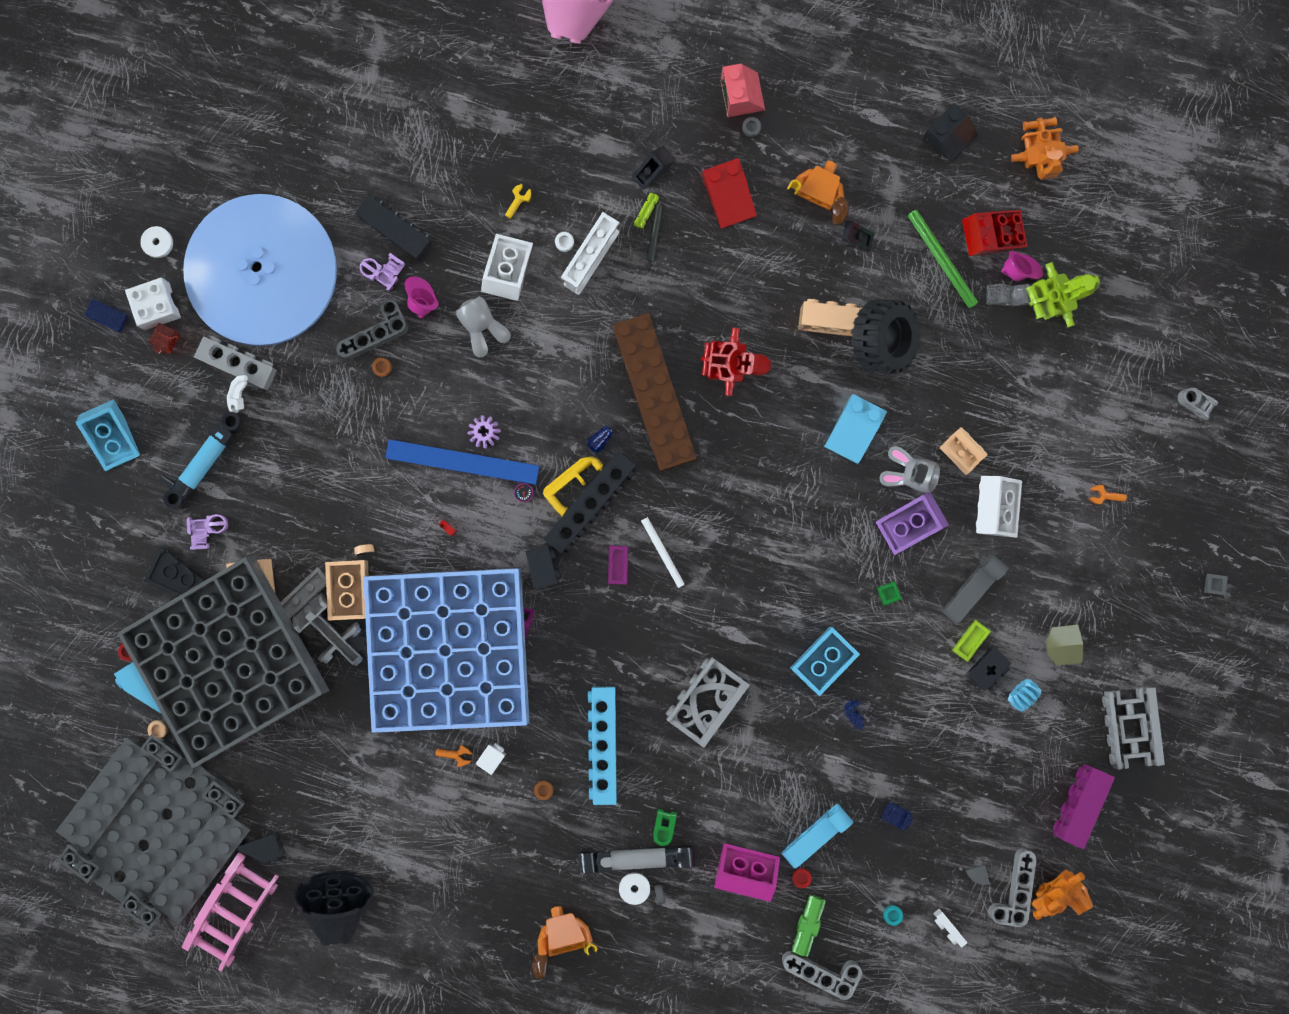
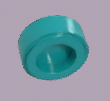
[883,905,903,926]

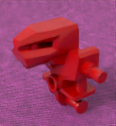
[701,328,772,396]

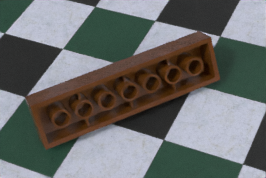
[612,313,697,472]

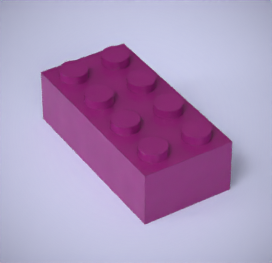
[1053,764,1115,850]

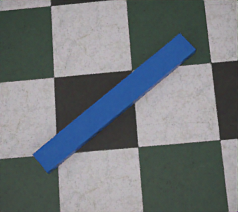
[385,440,540,485]

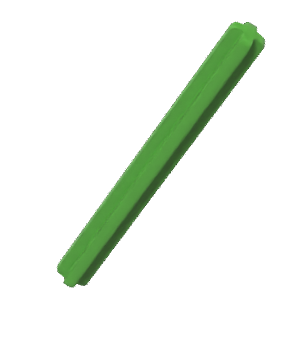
[908,210,978,308]

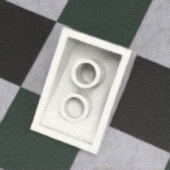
[481,234,533,301]

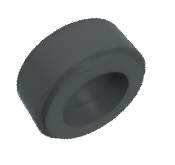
[742,117,761,137]
[654,884,665,905]

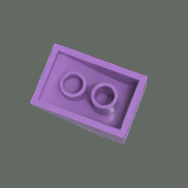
[876,493,949,555]

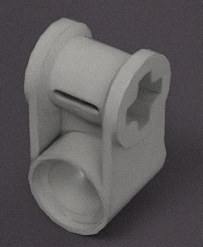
[1178,388,1218,420]

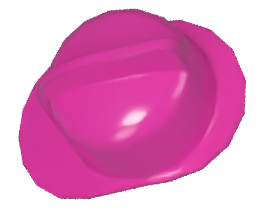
[1001,251,1043,282]
[405,276,439,318]

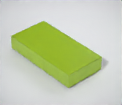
[952,620,991,662]

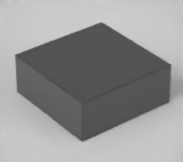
[1204,574,1228,595]

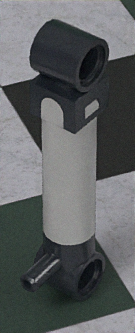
[578,845,695,873]

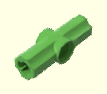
[792,895,826,957]

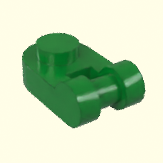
[653,809,677,846]

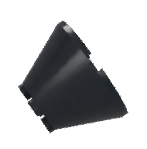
[294,871,374,946]

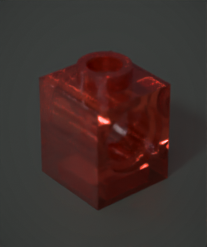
[148,323,180,355]

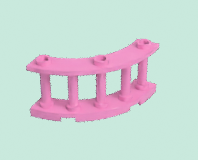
[182,853,279,972]

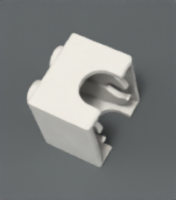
[125,277,181,330]

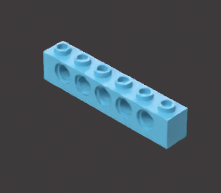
[588,686,617,805]

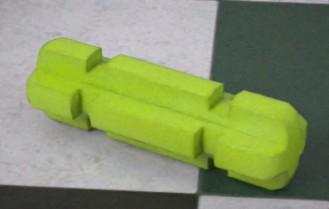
[634,193,659,229]

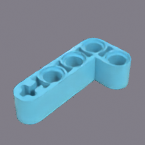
[781,804,853,868]

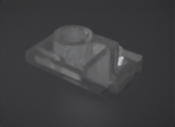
[986,284,1032,306]

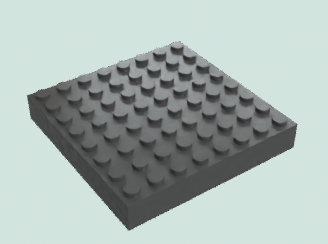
[117,555,330,769]

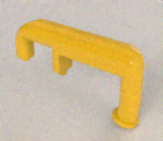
[543,457,604,517]

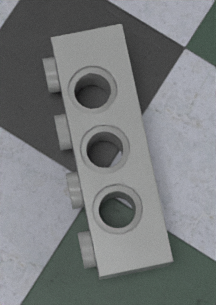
[194,336,277,391]

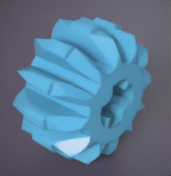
[1008,679,1041,712]

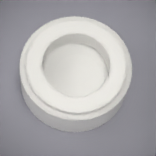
[555,232,574,252]

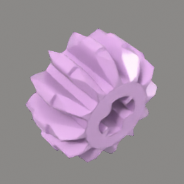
[468,416,501,448]

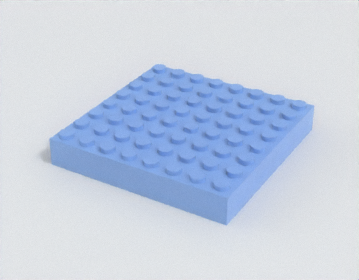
[363,568,529,732]

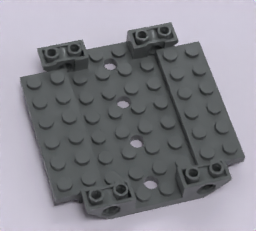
[56,734,251,930]

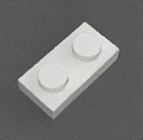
[933,909,967,948]

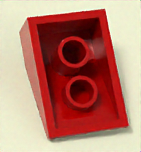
[702,158,757,229]

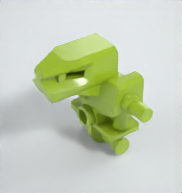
[1026,262,1100,327]

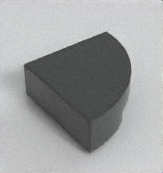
[965,864,990,885]

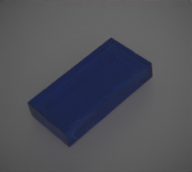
[84,299,128,332]

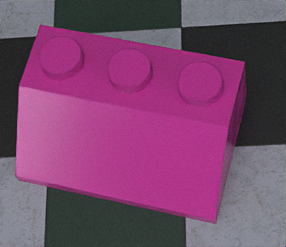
[714,843,780,902]

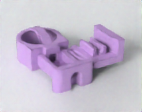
[360,253,405,292]
[187,514,229,550]

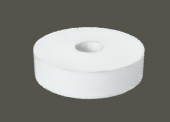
[141,227,173,258]
[619,872,650,905]

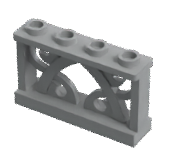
[666,657,750,748]

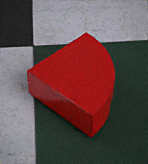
[439,519,457,536]

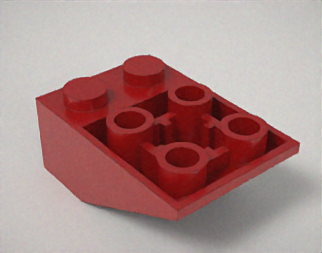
[962,210,1028,256]

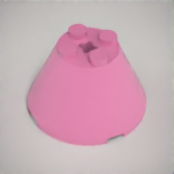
[542,0,613,44]

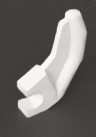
[227,375,248,413]

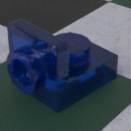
[842,699,865,730]
[880,801,913,831]

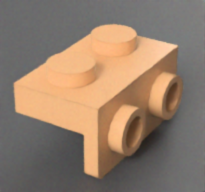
[939,428,988,475]

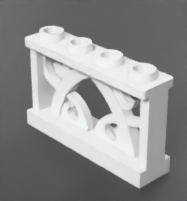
[561,212,619,295]

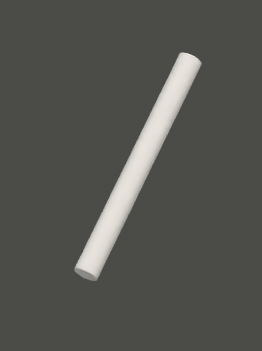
[641,517,684,588]

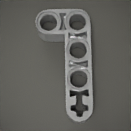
[988,848,1036,927]
[782,951,862,1000]

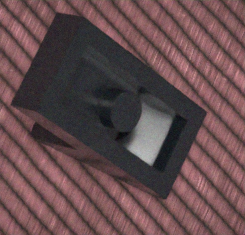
[841,221,874,252]

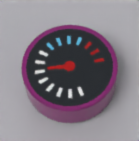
[514,483,534,503]

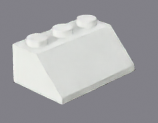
[976,476,1022,538]

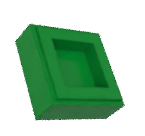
[877,581,902,606]

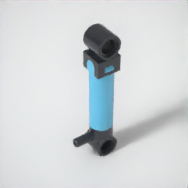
[159,412,244,509]

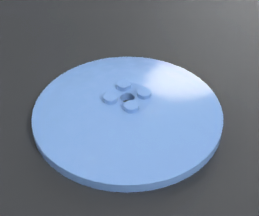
[184,194,337,346]

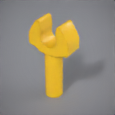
[505,184,531,219]

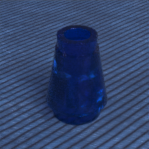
[586,425,614,454]

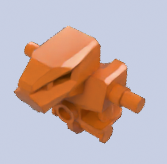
[1011,117,1079,180]
[1031,869,1093,920]

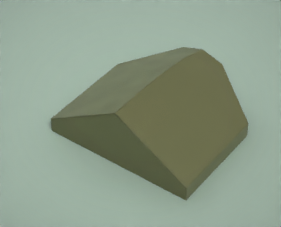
[1046,625,1083,665]

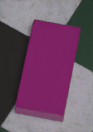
[608,546,628,584]

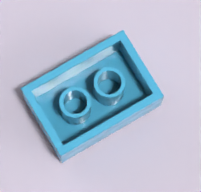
[790,627,860,696]

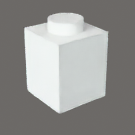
[476,743,506,775]

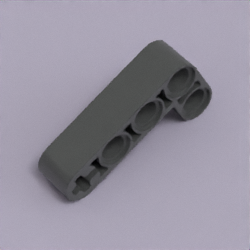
[336,299,408,360]
[942,555,1009,624]

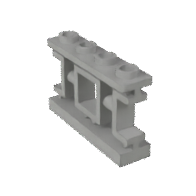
[1102,686,1165,770]

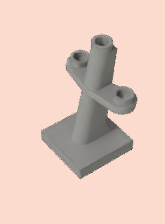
[292,592,363,666]

